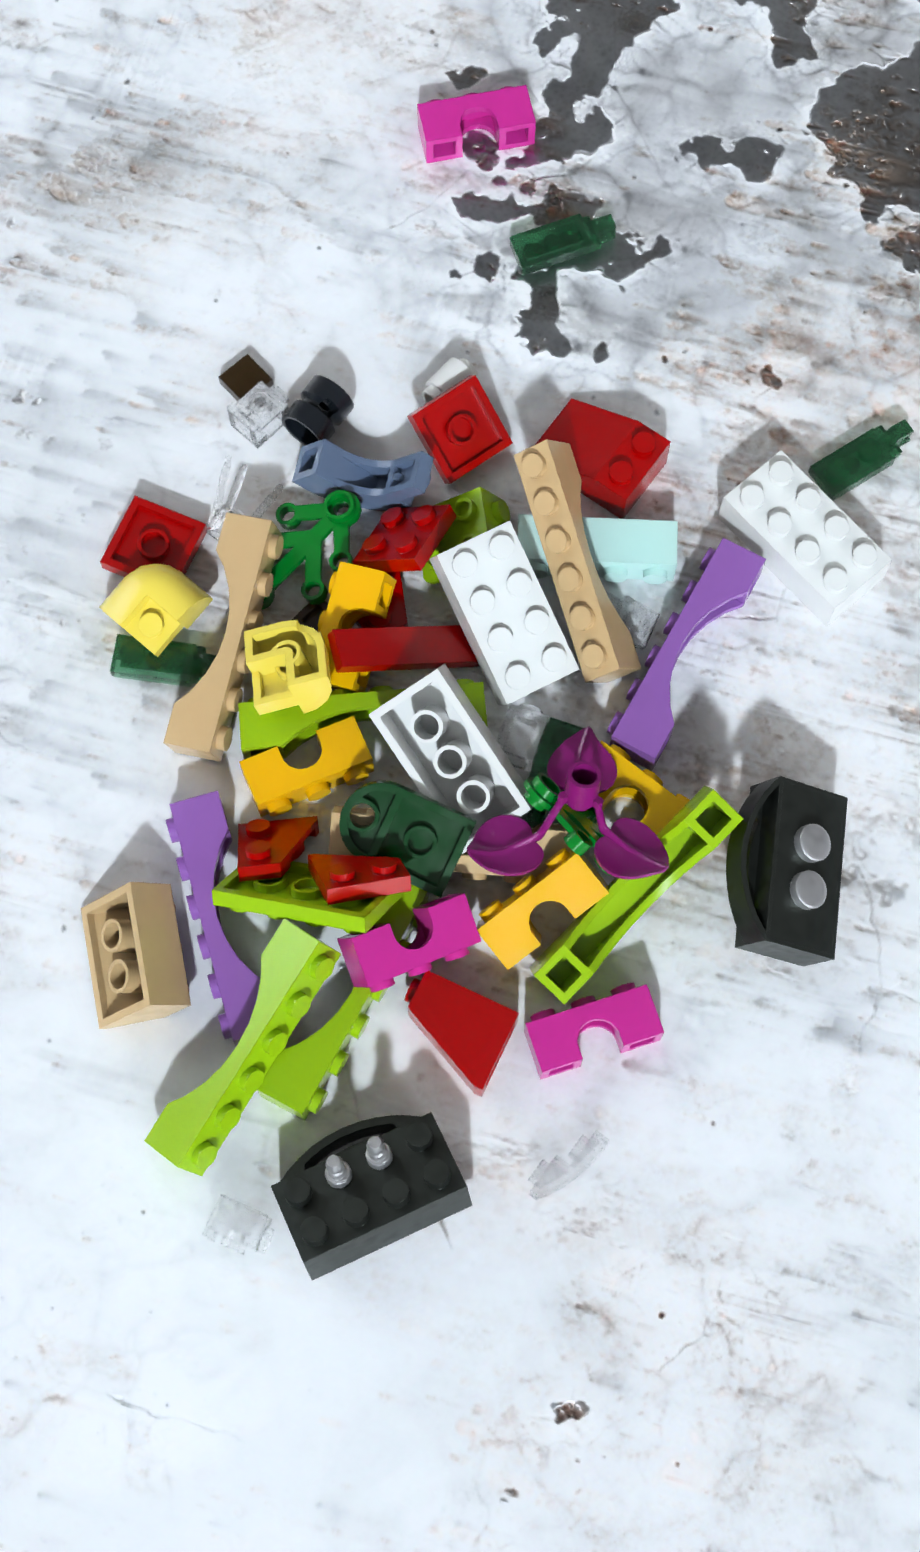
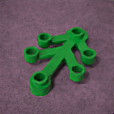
[262,490,362,610]
[523,772,612,876]

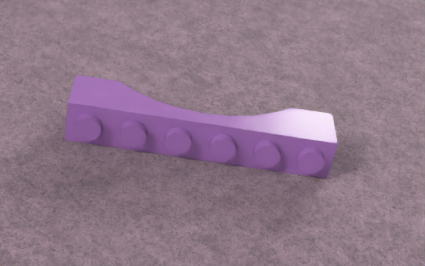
[607,538,766,771]
[166,791,260,1046]

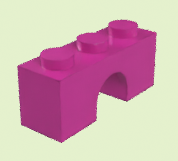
[417,85,536,163]
[337,893,481,992]
[524,983,664,1080]

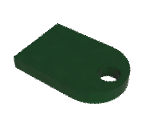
[339,780,477,898]

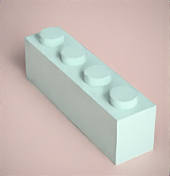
[517,514,678,584]

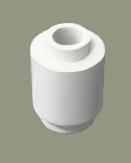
[421,357,478,403]

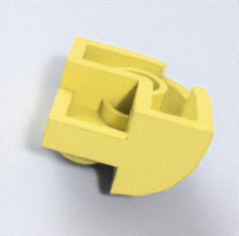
[99,564,213,657]
[244,620,332,715]

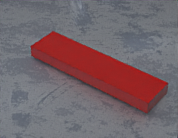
[327,625,479,673]

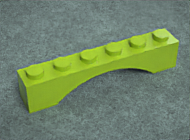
[238,679,488,759]
[529,785,744,1005]
[257,884,428,1121]
[144,918,341,1176]

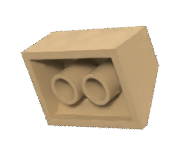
[81,882,191,1029]

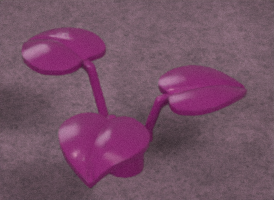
[467,726,669,879]

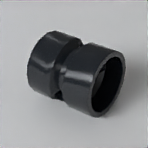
[281,375,354,445]

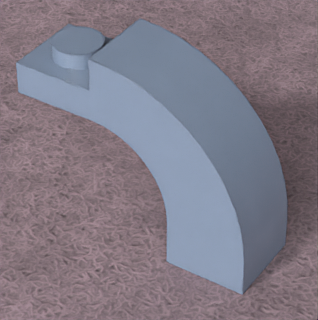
[292,439,434,511]

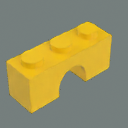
[318,561,397,693]
[239,715,374,817]
[598,740,690,835]
[477,848,609,970]

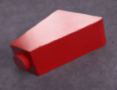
[404,971,519,1097]

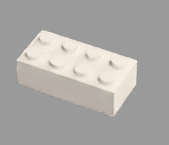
[718,450,892,627]
[429,521,579,705]
[369,663,533,854]

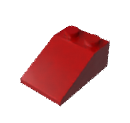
[535,398,671,519]

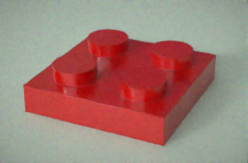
[407,375,513,484]
[100,496,208,577]
[352,504,457,572]

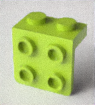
[422,487,510,585]

